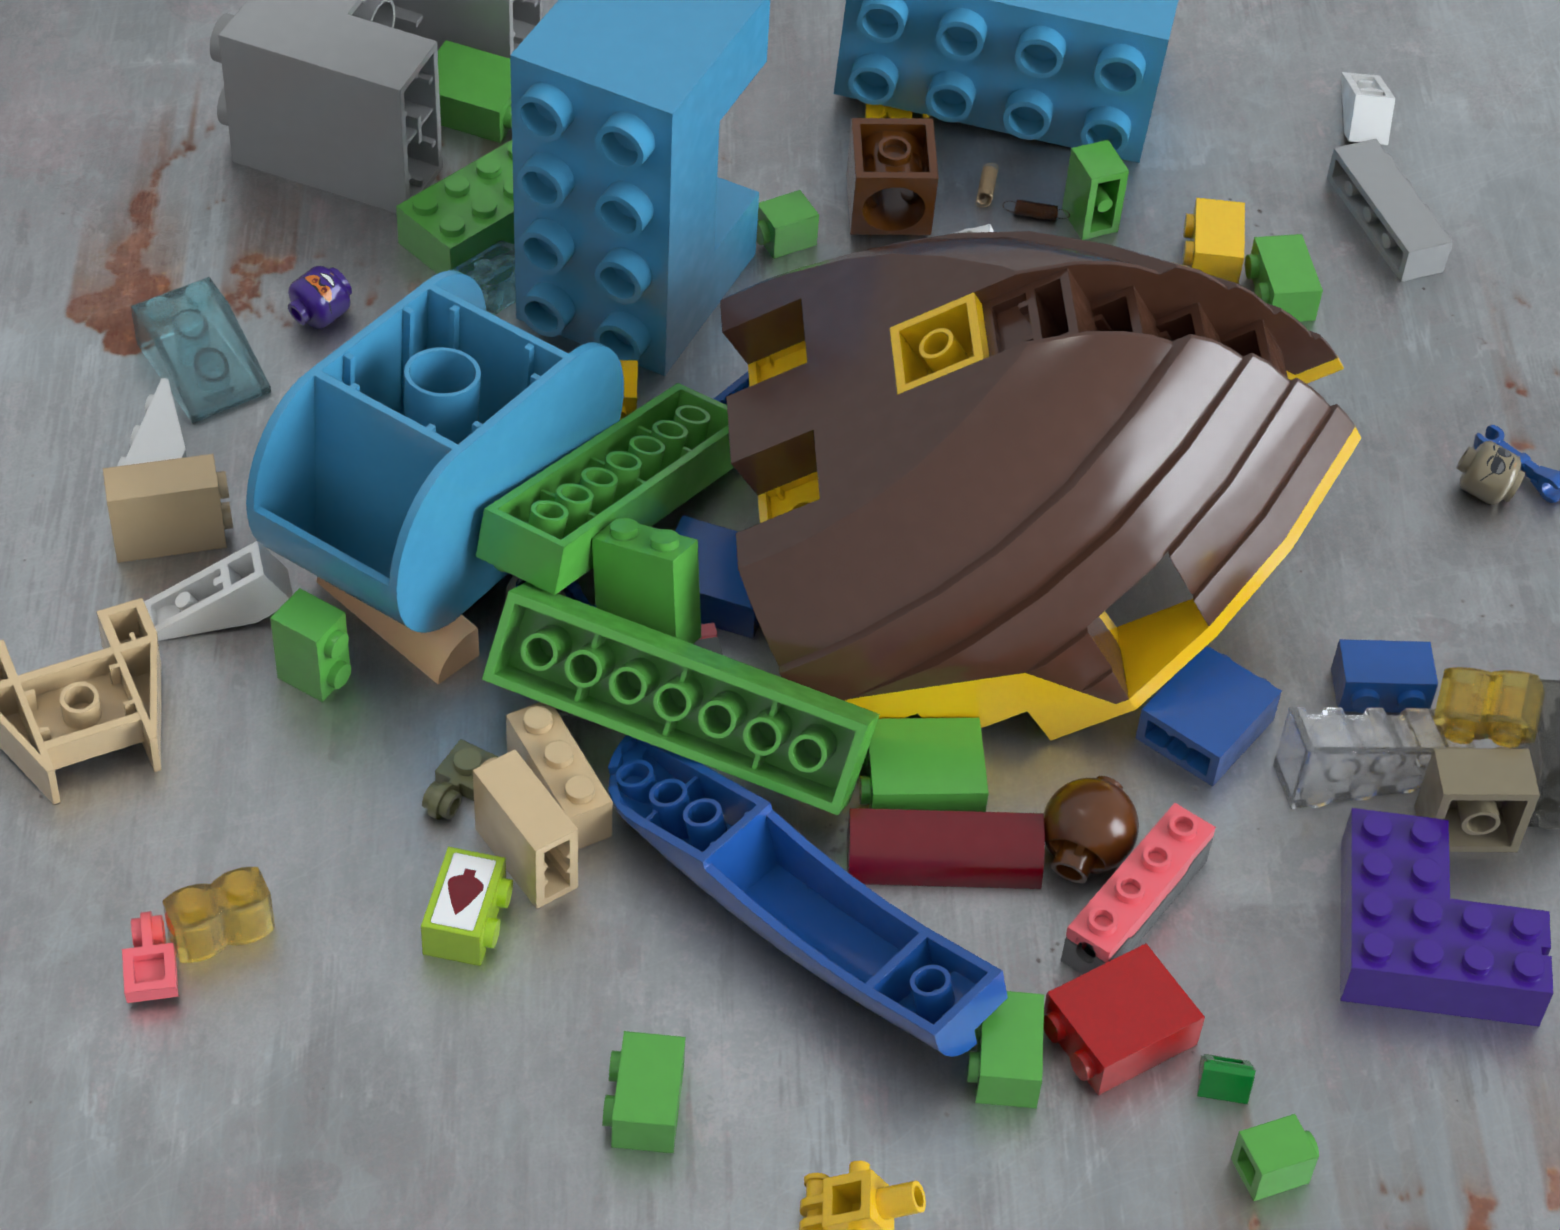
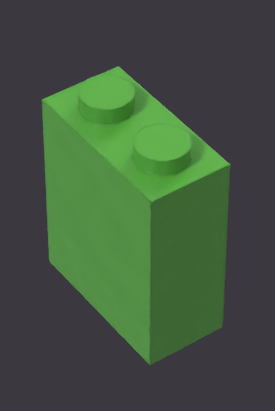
[438,40,512,143]
[592,518,701,644]
[859,718,989,812]

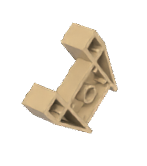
[0,598,161,805]

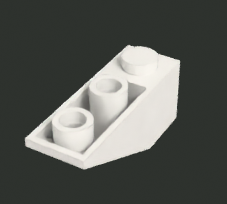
[117,378,187,466]

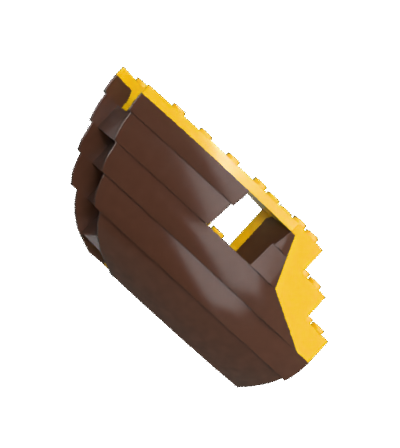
[720,231,1361,741]

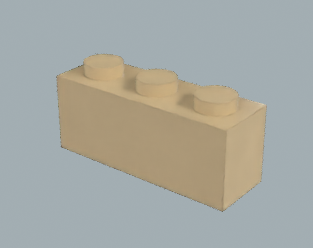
[506,702,613,850]

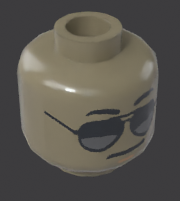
[1456,441,1525,505]

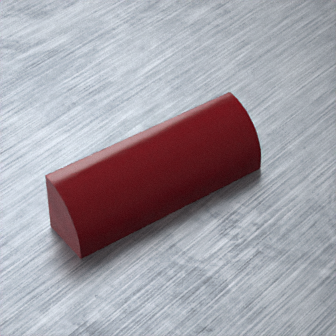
[846,808,1045,889]

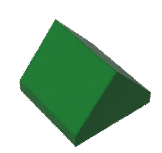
[1197,1054,1256,1105]

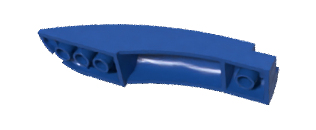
[608,735,1008,1057]

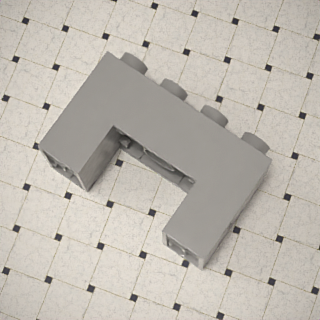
[210,0,543,214]

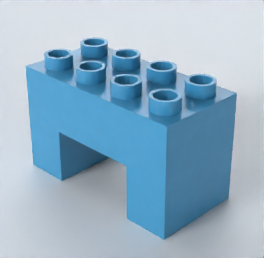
[510,0,770,376]
[833,0,1179,163]

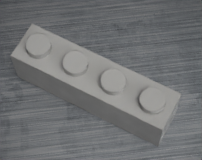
[1327,139,1452,282]

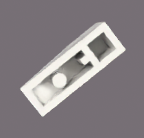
[1341,72,1395,145]
[144,541,293,641]

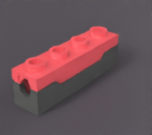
[1061,803,1216,975]

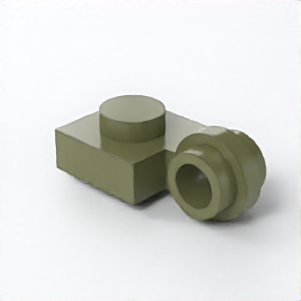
[422,739,498,820]

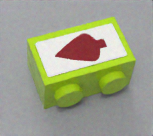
[421,846,513,966]

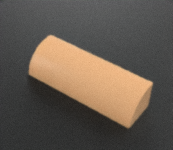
[317,577,479,685]

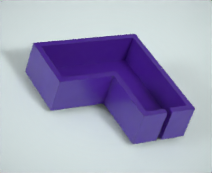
[1340,808,1554,1027]

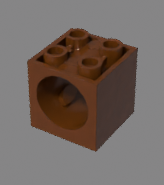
[846,118,939,235]

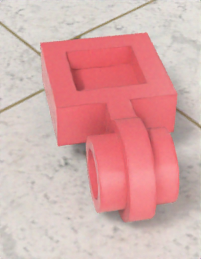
[122,911,179,1003]

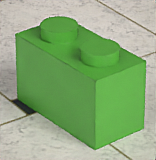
[1062,140,1129,240]
[1244,234,1323,322]
[270,588,351,702]
[967,991,1044,1109]
[602,1031,686,1154]

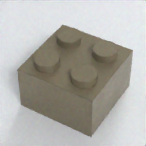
[1414,747,1540,853]

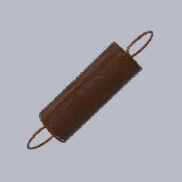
[1003,199,1070,221]

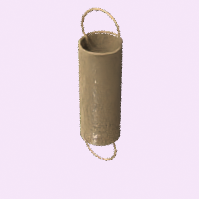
[976,163,998,207]

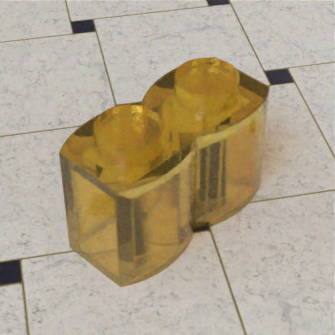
[1433,667,1545,748]
[162,867,275,963]

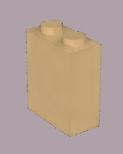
[102,454,233,563]
[473,749,578,909]

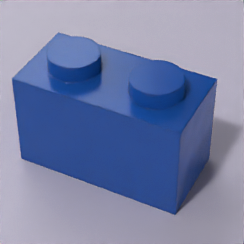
[1331,639,1438,714]

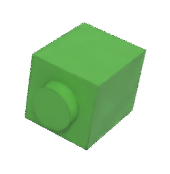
[756,190,819,259]
[1231,1114,1319,1201]

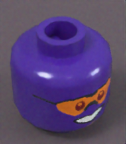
[288,266,352,329]

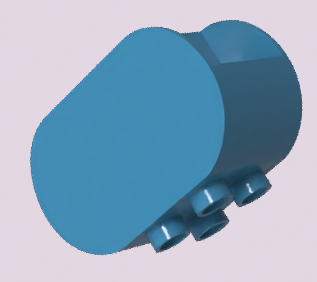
[246,270,624,633]

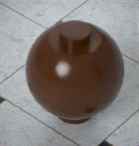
[1044,776,1139,883]

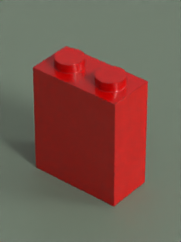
[1043,943,1205,1096]

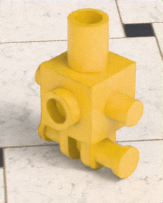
[799,1161,926,1230]

